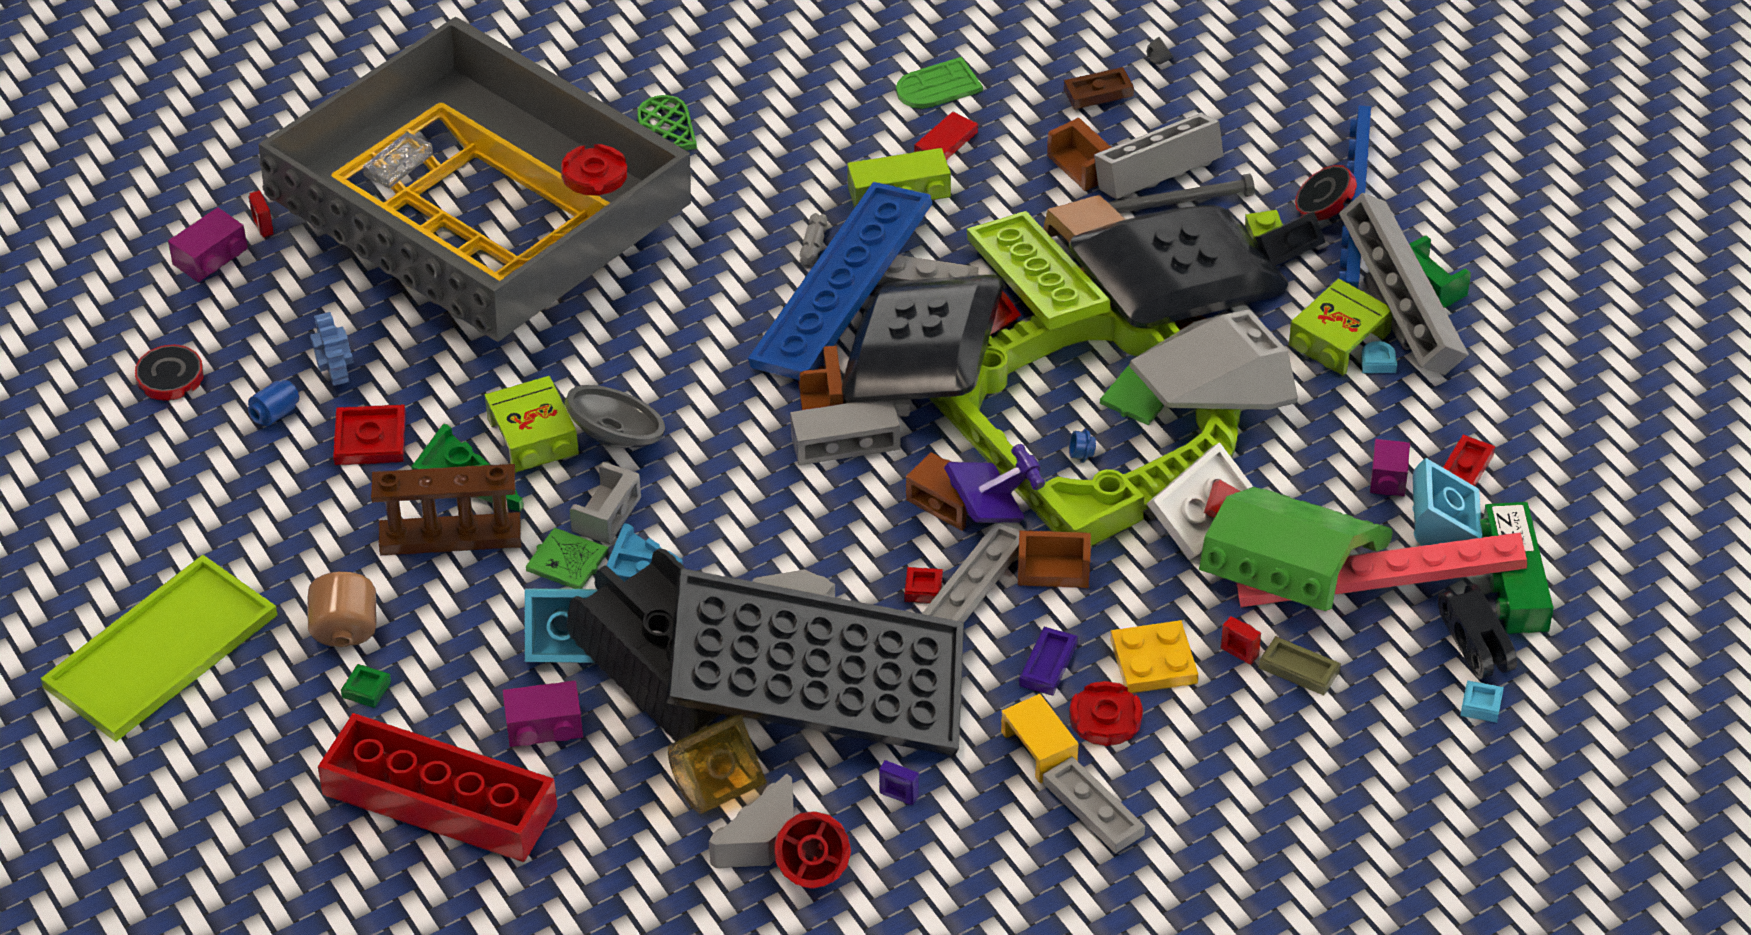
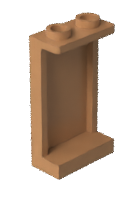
[1043,195,1126,243]

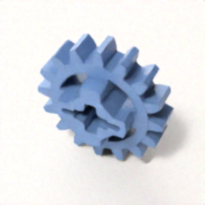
[310,312,353,386]

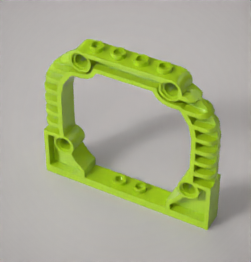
[929,306,1241,546]

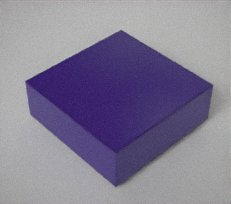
[879,760,919,805]

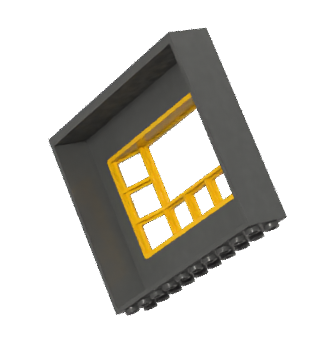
[258,16,691,342]

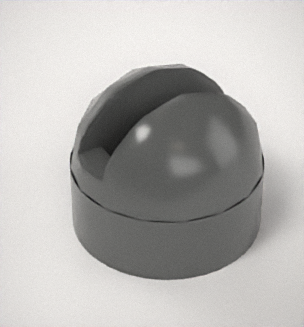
[1146,37,1173,64]

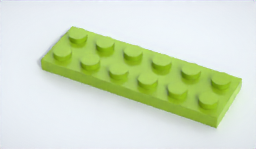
[967,211,1111,330]

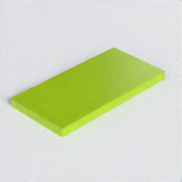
[40,555,278,742]

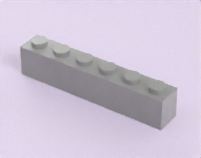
[1339,193,1469,375]

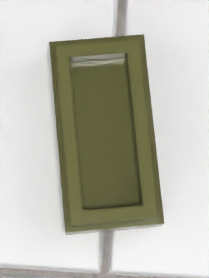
[1258,636,1341,696]

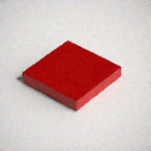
[333,404,406,465]

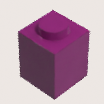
[1370,439,1410,497]

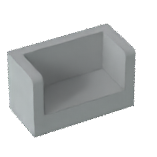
[570,462,641,544]

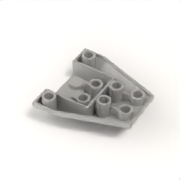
[1129,309,1298,410]

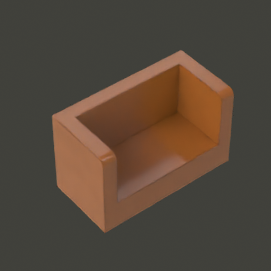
[1047,117,1112,191]
[1018,530,1091,588]

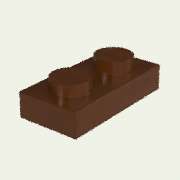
[1064,67,1134,110]

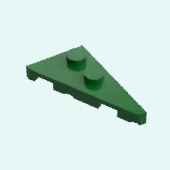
[411,423,524,512]

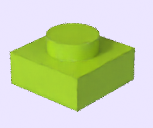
[1245,210,1283,243]

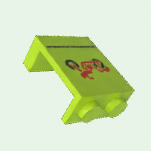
[1289,278,1393,376]
[485,376,579,473]

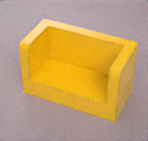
[1001,694,1078,783]

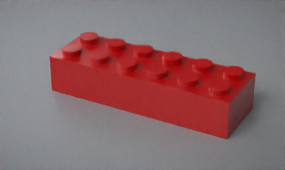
[317,713,558,862]

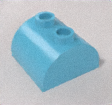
[1412,458,1482,546]
[525,589,599,663]

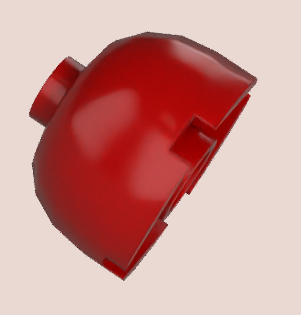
[773,811,851,888]

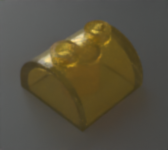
[668,715,767,814]

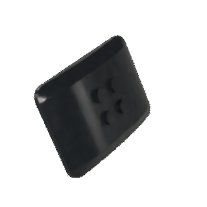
[1069,205,1288,328]
[842,274,1003,403]

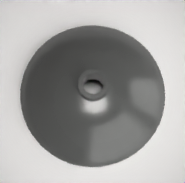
[565,385,665,448]

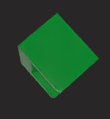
[1409,235,1471,308]

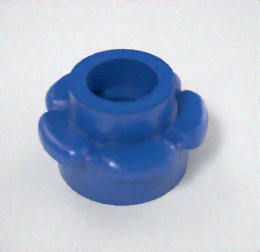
[1069,429,1096,463]

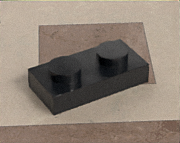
[1255,212,1326,266]

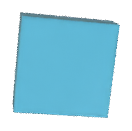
[1460,680,1504,723]

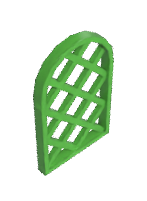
[637,95,697,150]

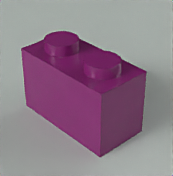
[168,207,248,283]
[503,680,583,747]

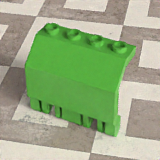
[1199,487,1393,611]

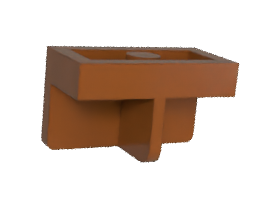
[798,346,844,410]

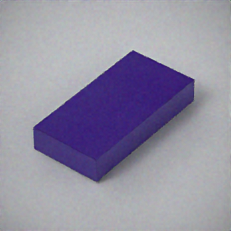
[1019,626,1078,696]

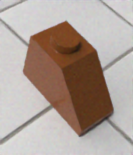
[906,452,966,531]

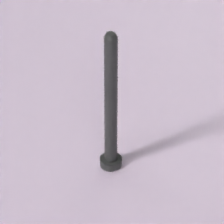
[1108,173,1255,213]

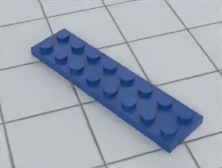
[748,182,932,380]

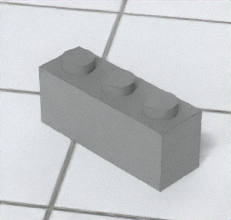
[790,400,900,465]

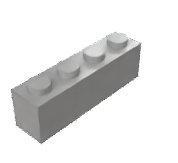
[1094,113,1223,199]

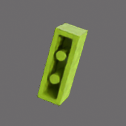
[847,148,951,208]

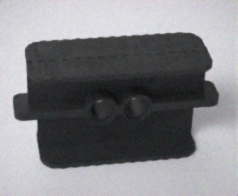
[567,548,744,748]

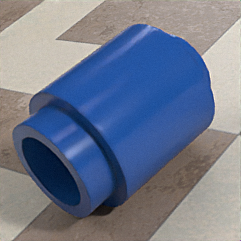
[248,380,300,426]

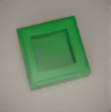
[341,664,391,708]

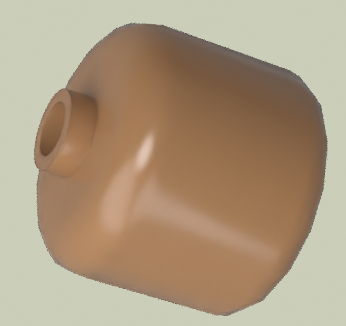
[307,571,377,647]

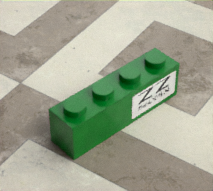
[1480,502,1554,634]

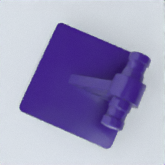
[944,444,1046,523]

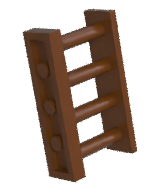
[371,464,521,556]

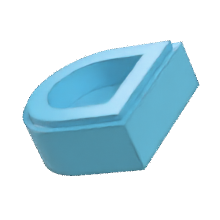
[1361,341,1397,373]

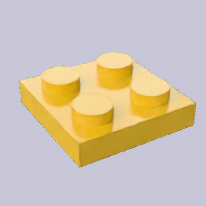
[1110,620,1198,693]

